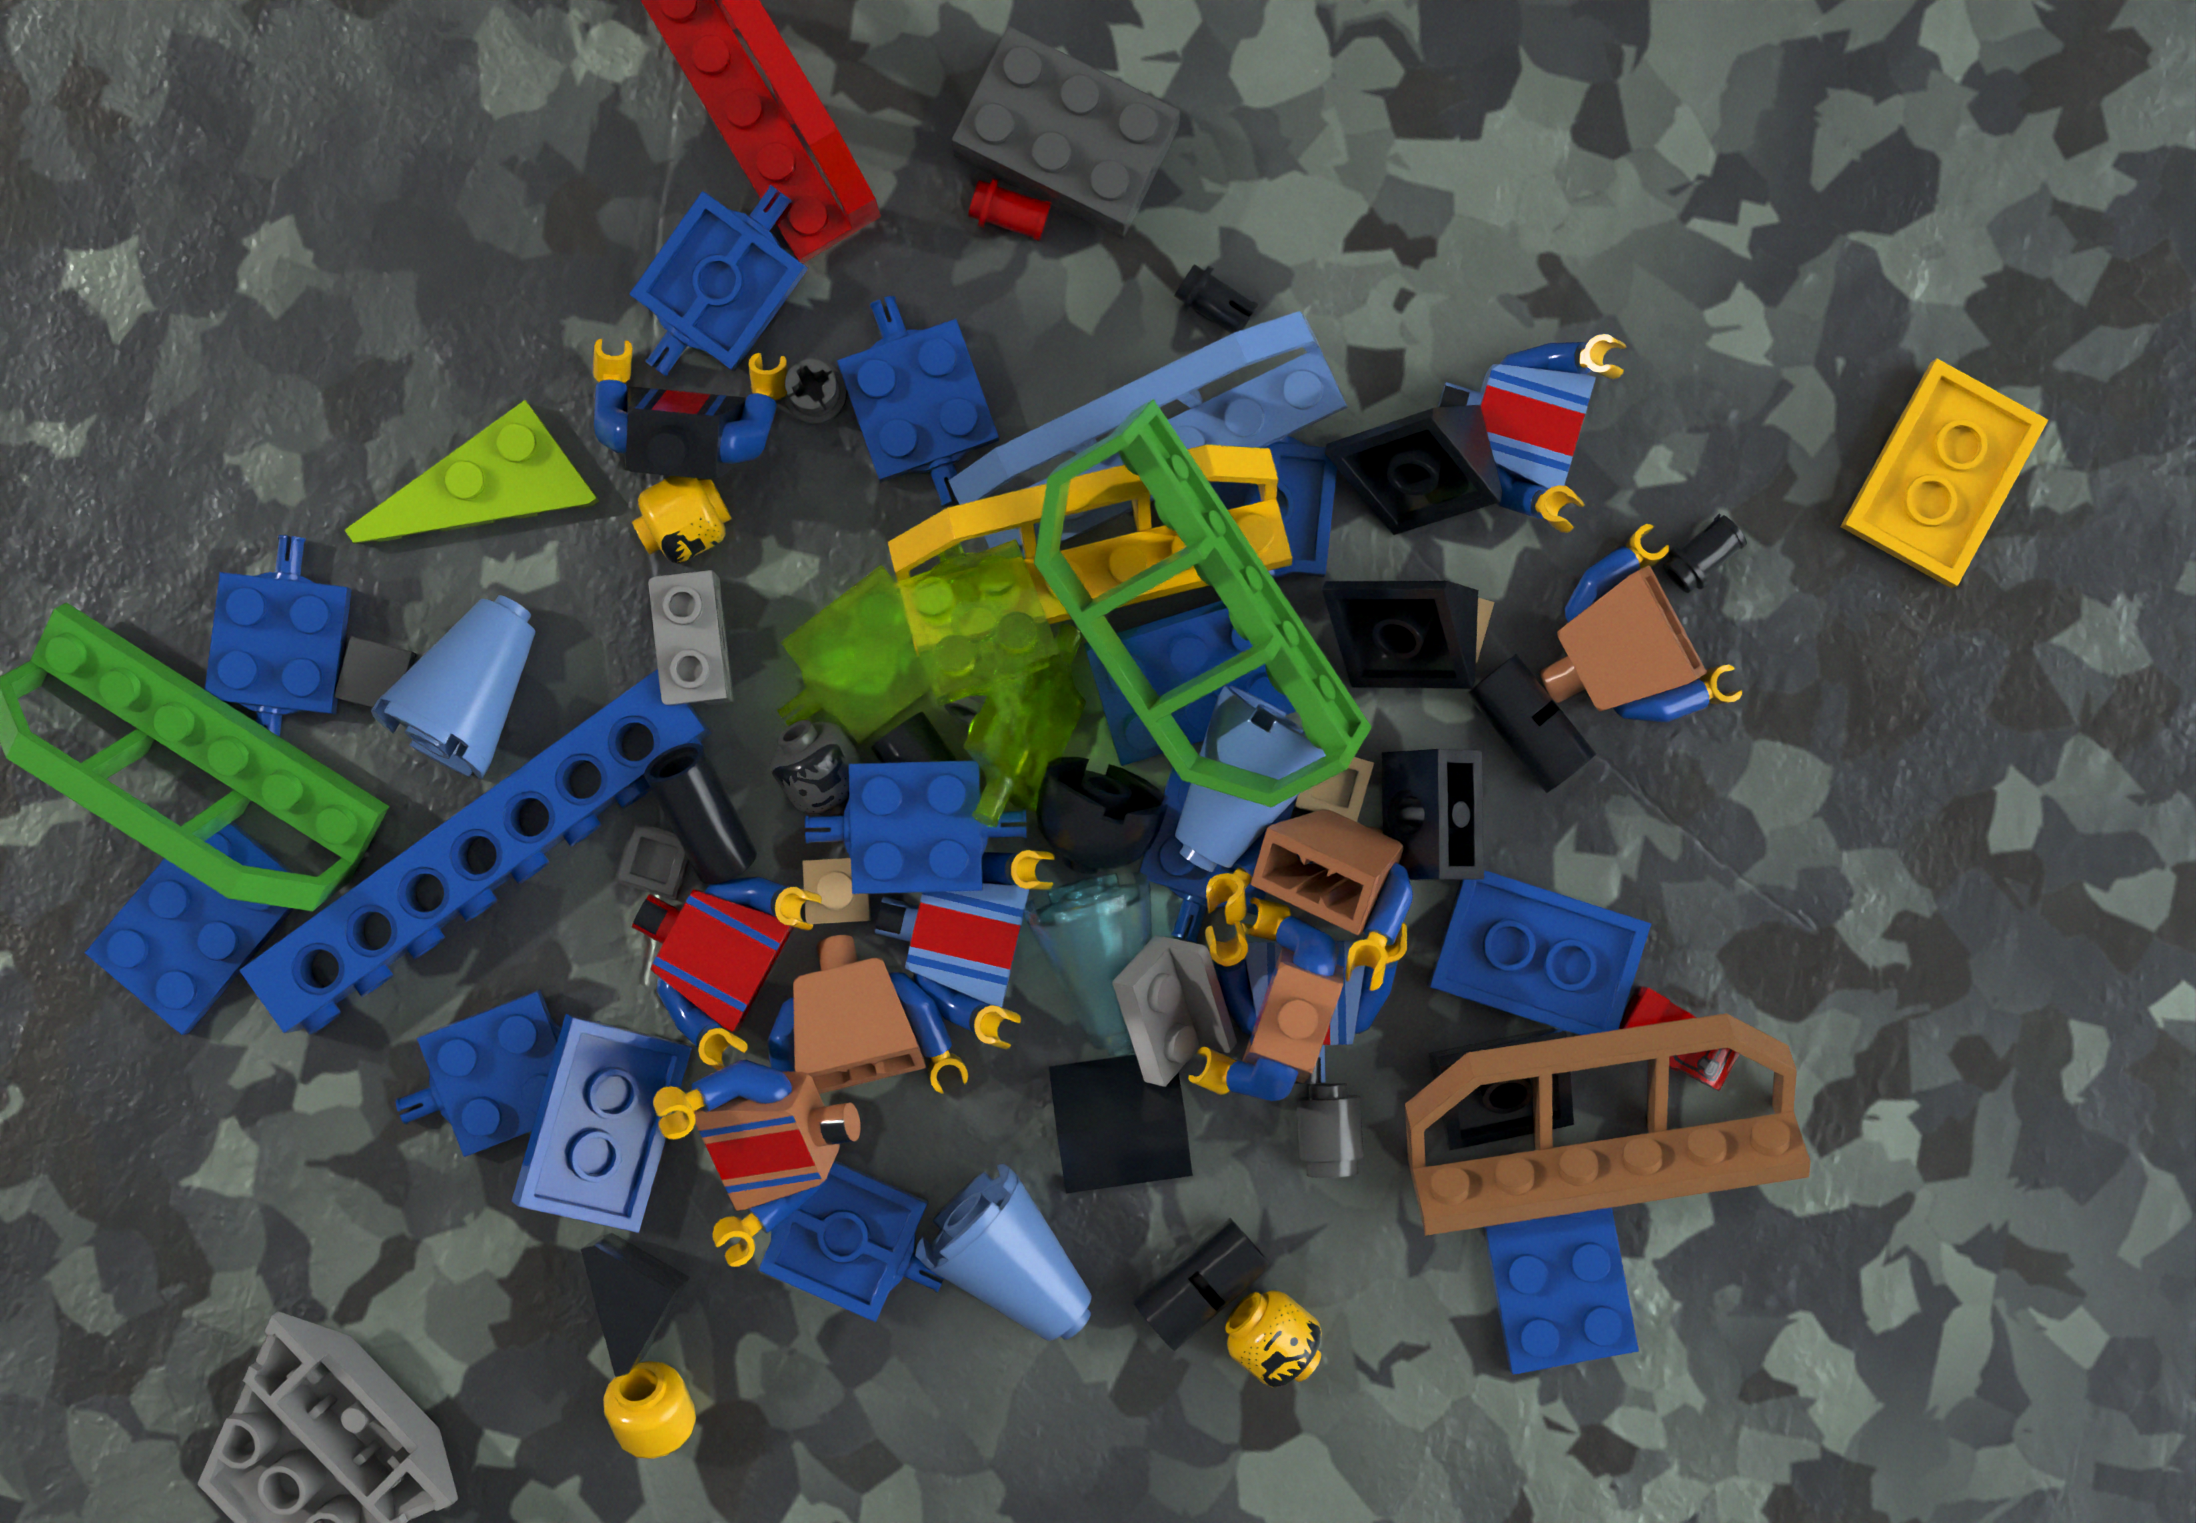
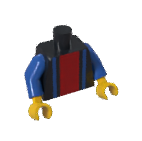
[593,339,788,479]

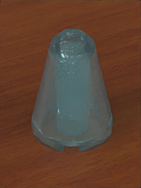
[1023,872,1152,1057]

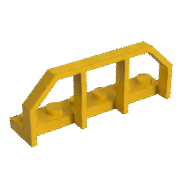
[888,445,1293,657]

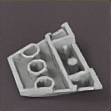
[197,1311,458,1523]

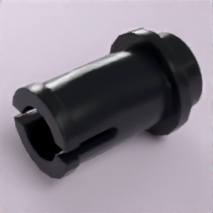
[1174,264,1259,334]
[1663,514,1747,593]

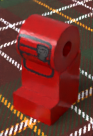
[1619,986,1739,1091]

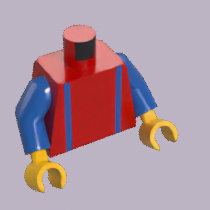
[632,876,822,1070]

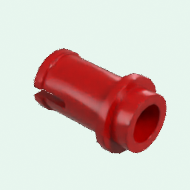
[968,178,1052,241]

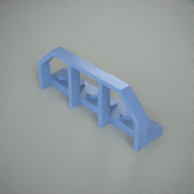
[949,311,1348,566]

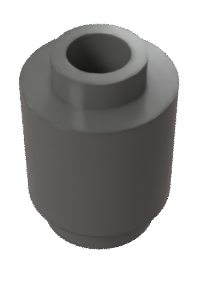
[1297,1083,1364,1178]

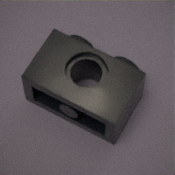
[1382,749,1484,881]

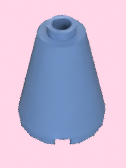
[371,595,536,779]
[1175,685,1326,872]
[915,1163,1092,1341]

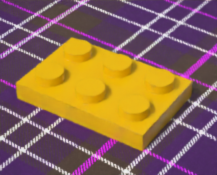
[1840,358,2048,588]

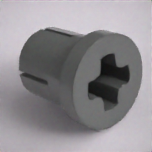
[784,358,847,425]

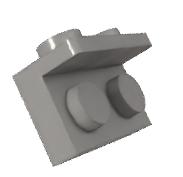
[648,570,734,706]
[1112,935,1237,1087]

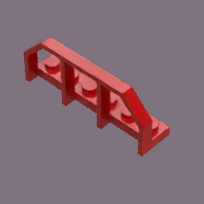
[640,0,881,263]

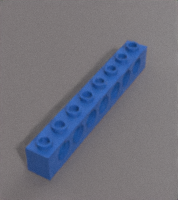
[239,669,712,1035]

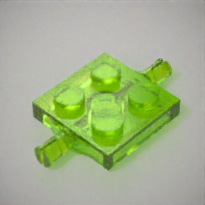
[893,539,1062,728]
[777,564,952,744]
[964,624,1087,827]

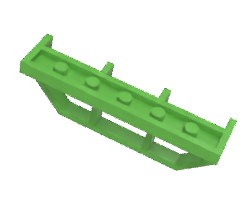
[1034,399,1372,807]
[0,602,389,911]

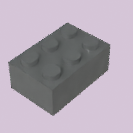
[951,26,1181,239]

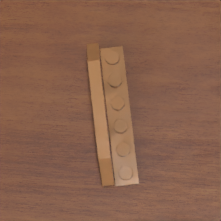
[1405,1013,1811,1236]

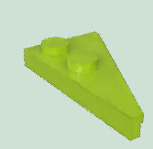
[344,400,600,544]

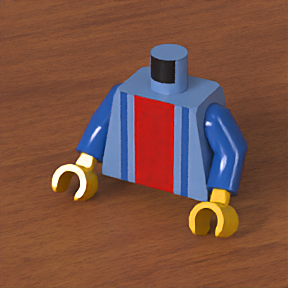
[1437,334,1626,533]
[875,850,1054,1049]
[1205,921,1407,1084]

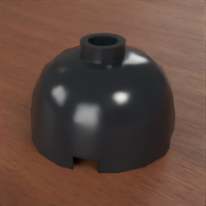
[1036,757,1168,874]

